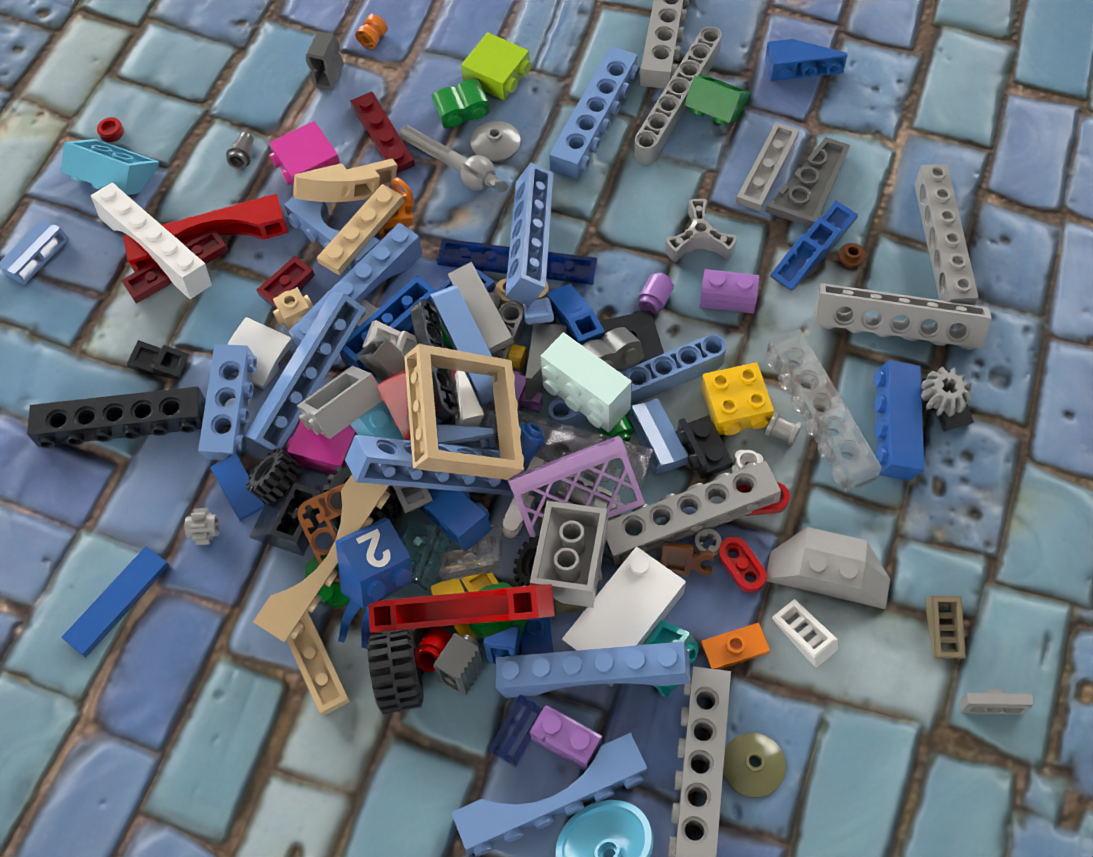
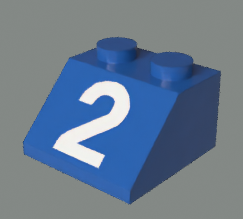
[335,518,413,608]

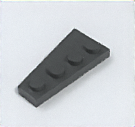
[765,137,850,227]

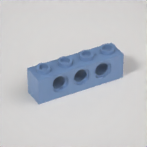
[198,344,257,460]

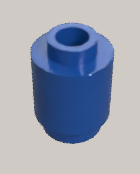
[519,422,545,467]

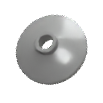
[470,121,521,163]

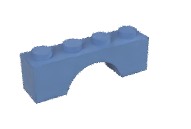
[284,197,380,270]

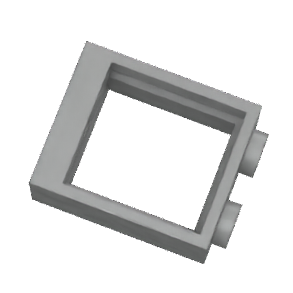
[297,366,383,439]

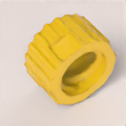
[507,344,528,371]

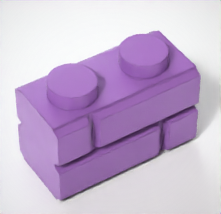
[700,269,759,314]
[530,705,602,771]

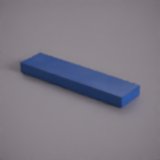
[61,546,170,658]

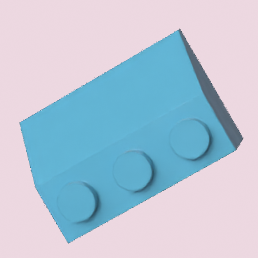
[60,139,159,197]

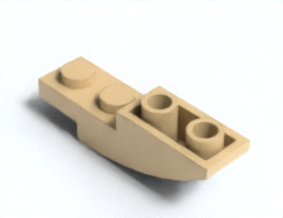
[293,159,397,202]

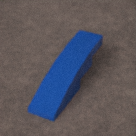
[770,200,858,291]

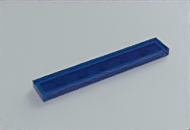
[437,238,597,285]

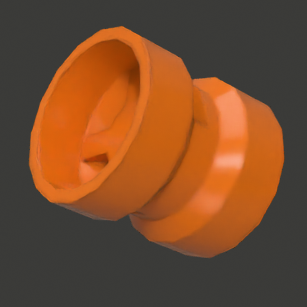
[355,14,388,49]

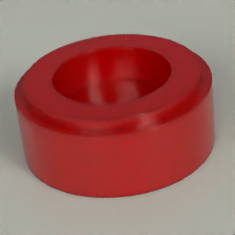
[97,117,124,142]

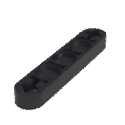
[411,299,458,421]

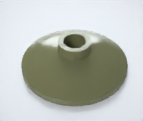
[723,733,786,798]

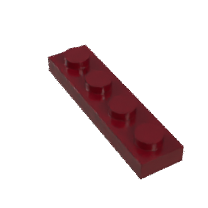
[350,91,415,174]
[121,228,229,304]

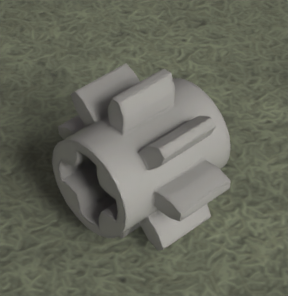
[184,508,220,545]

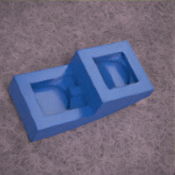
[210,454,265,521]

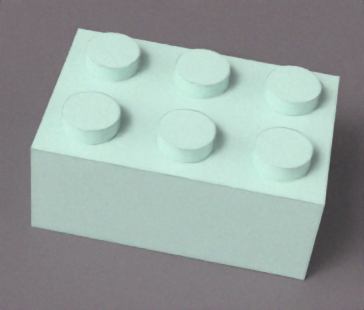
[541,332,632,433]

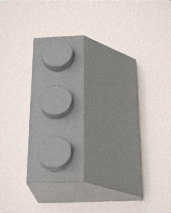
[530,501,608,608]

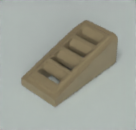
[925,596,966,659]

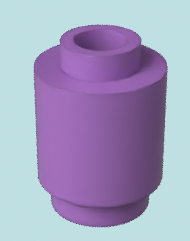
[638,273,674,314]

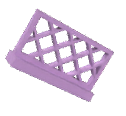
[508,436,645,537]

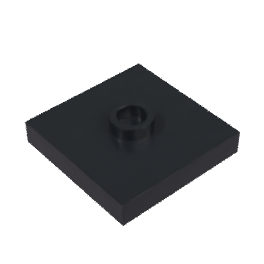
[599,310,664,370]

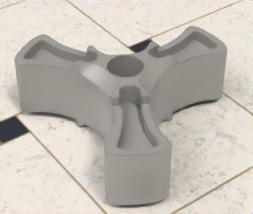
[665,199,737,262]

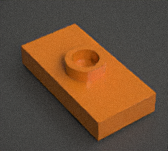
[700,622,770,670]

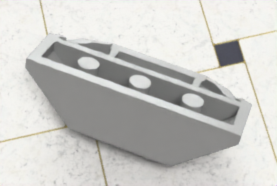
[766,527,890,609]

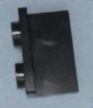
[675,415,733,479]

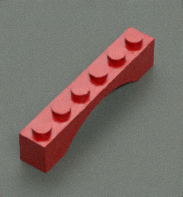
[123,194,289,272]
[368,584,555,633]

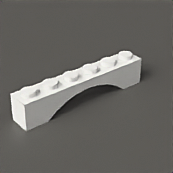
[91,183,212,299]

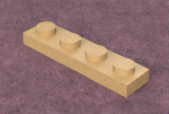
[317,184,404,276]
[287,610,350,716]

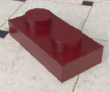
[256,256,315,309]

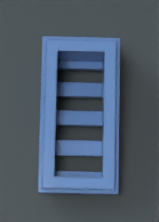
[523,298,554,325]
[436,425,496,449]

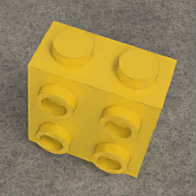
[701,362,774,436]

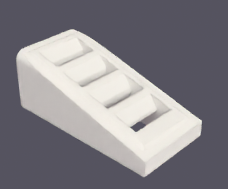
[453,370,484,427]
[772,599,838,668]

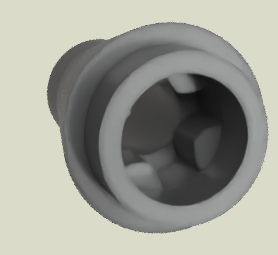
[226,132,254,169]

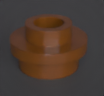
[838,243,866,269]

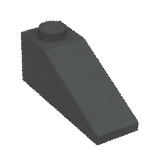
[525,324,572,400]

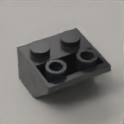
[250,482,322,556]

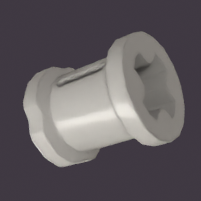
[765,412,802,447]

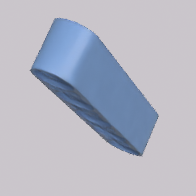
[430,285,494,406]

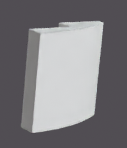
[227,317,293,390]

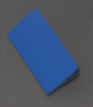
[483,626,522,664]

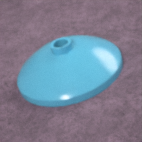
[556,800,653,857]

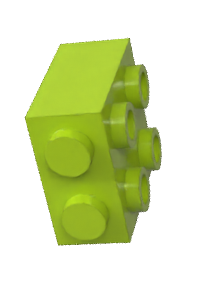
[461,32,531,100]

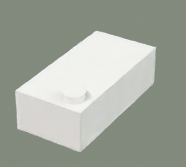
[562,546,686,687]

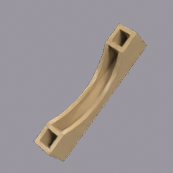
[253,475,391,642]

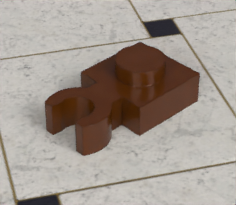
[661,541,714,577]

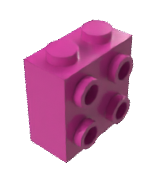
[269,121,340,187]
[286,419,358,475]

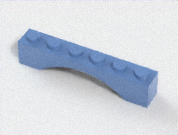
[289,223,423,348]
[496,642,691,698]
[451,733,647,857]

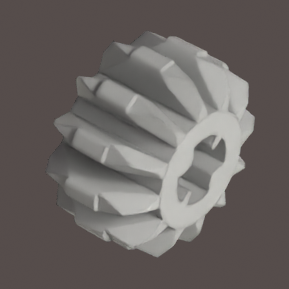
[921,367,972,417]

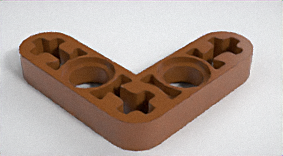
[297,483,346,582]

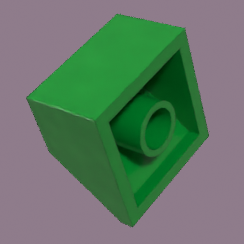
[684,75,752,125]

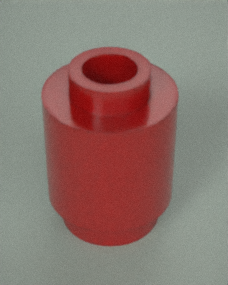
[415,628,452,672]

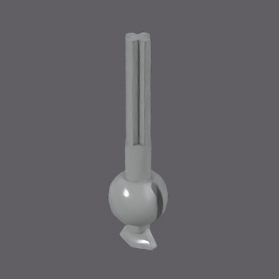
[399,125,509,193]

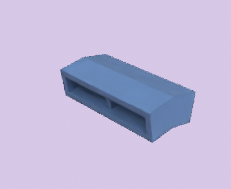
[0,219,69,285]
[626,398,688,474]

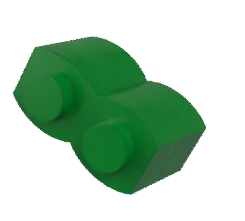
[432,79,490,128]

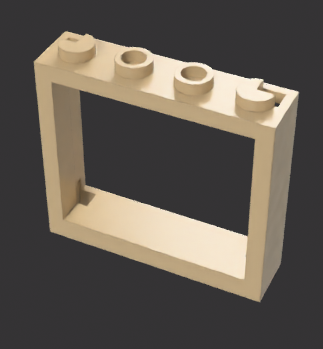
[404,344,524,480]

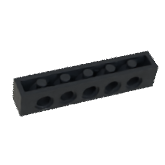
[27,386,206,448]

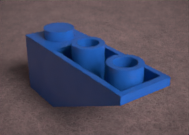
[765,39,848,81]
[547,283,605,345]

